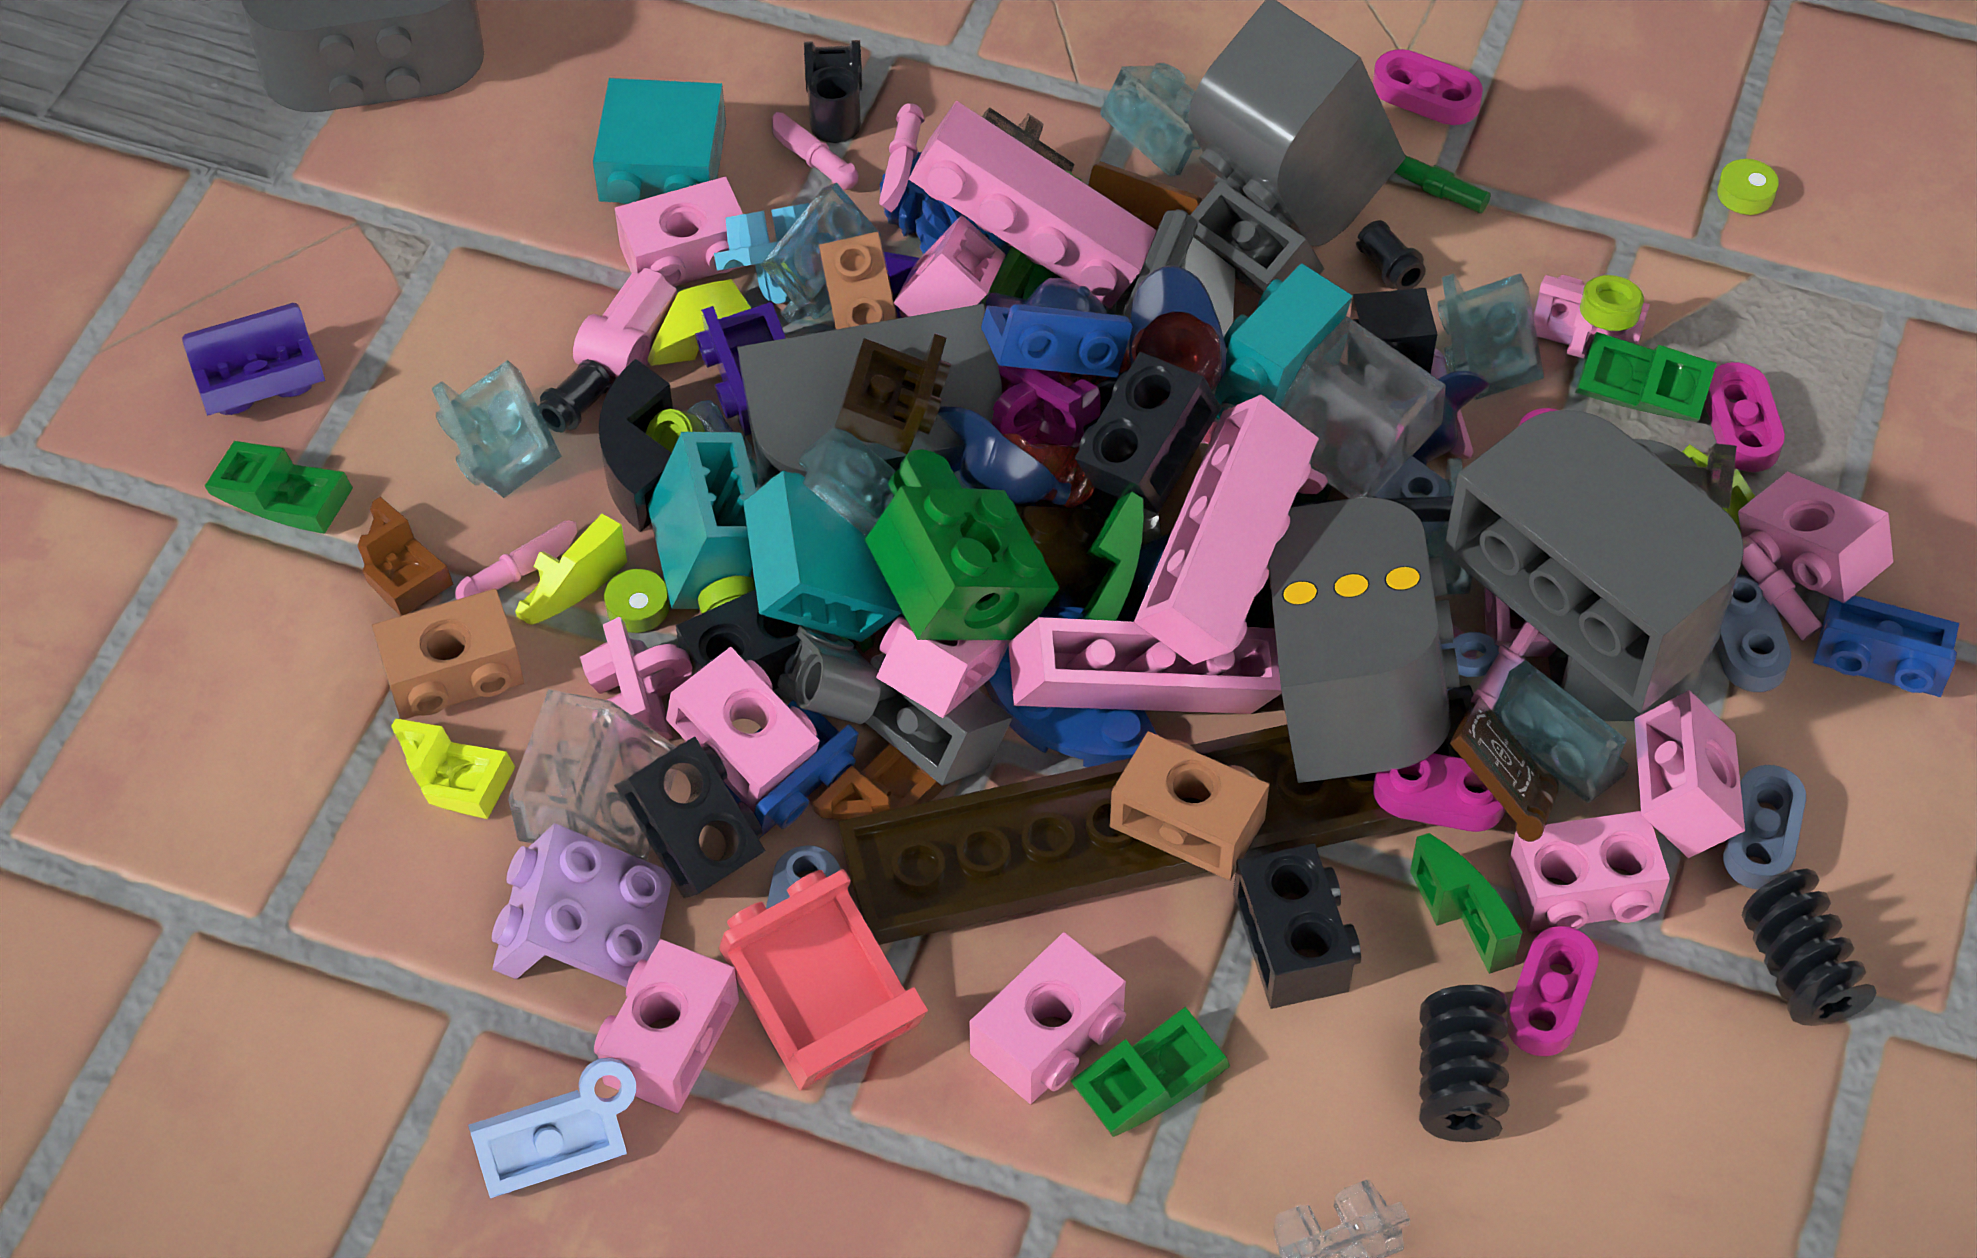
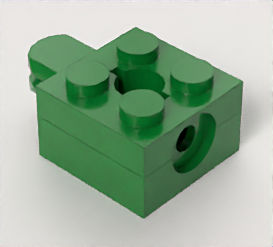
[865,449,1059,640]

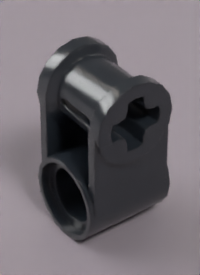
[804,40,862,143]

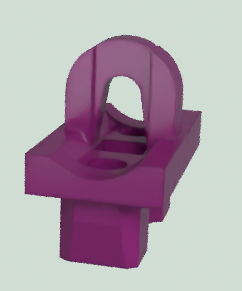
[992,363,1101,456]

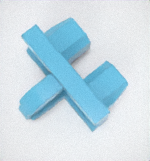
[714,203,834,304]

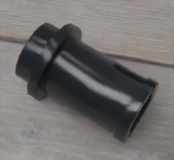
[1356,220,1426,290]
[537,359,612,433]

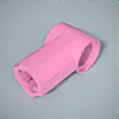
[573,268,677,378]

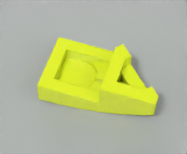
[647,279,751,366]
[515,513,628,625]
[391,718,515,819]

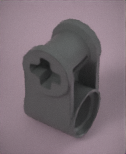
[777,625,881,724]

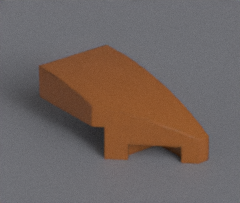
[357,496,453,616]
[812,743,950,820]

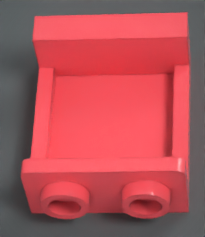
[719,869,928,1091]

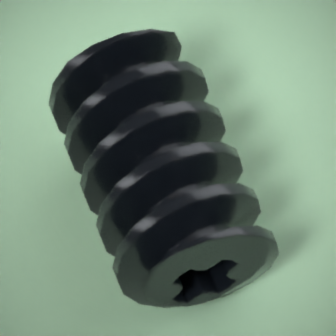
[1741,868,1877,1026]
[1419,985,1510,1142]

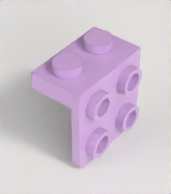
[492,823,671,987]

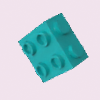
[593,78,726,204]
[1214,263,1353,419]
[647,432,758,609]
[743,470,902,642]

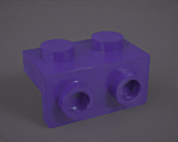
[695,302,786,436]
[182,303,325,416]

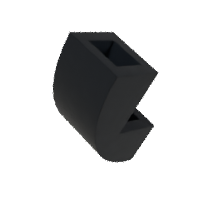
[599,359,673,532]

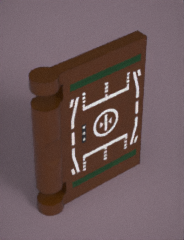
[1450,697,1560,842]

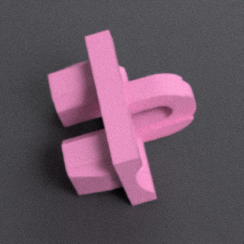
[1529,275,1650,359]
[580,617,693,746]

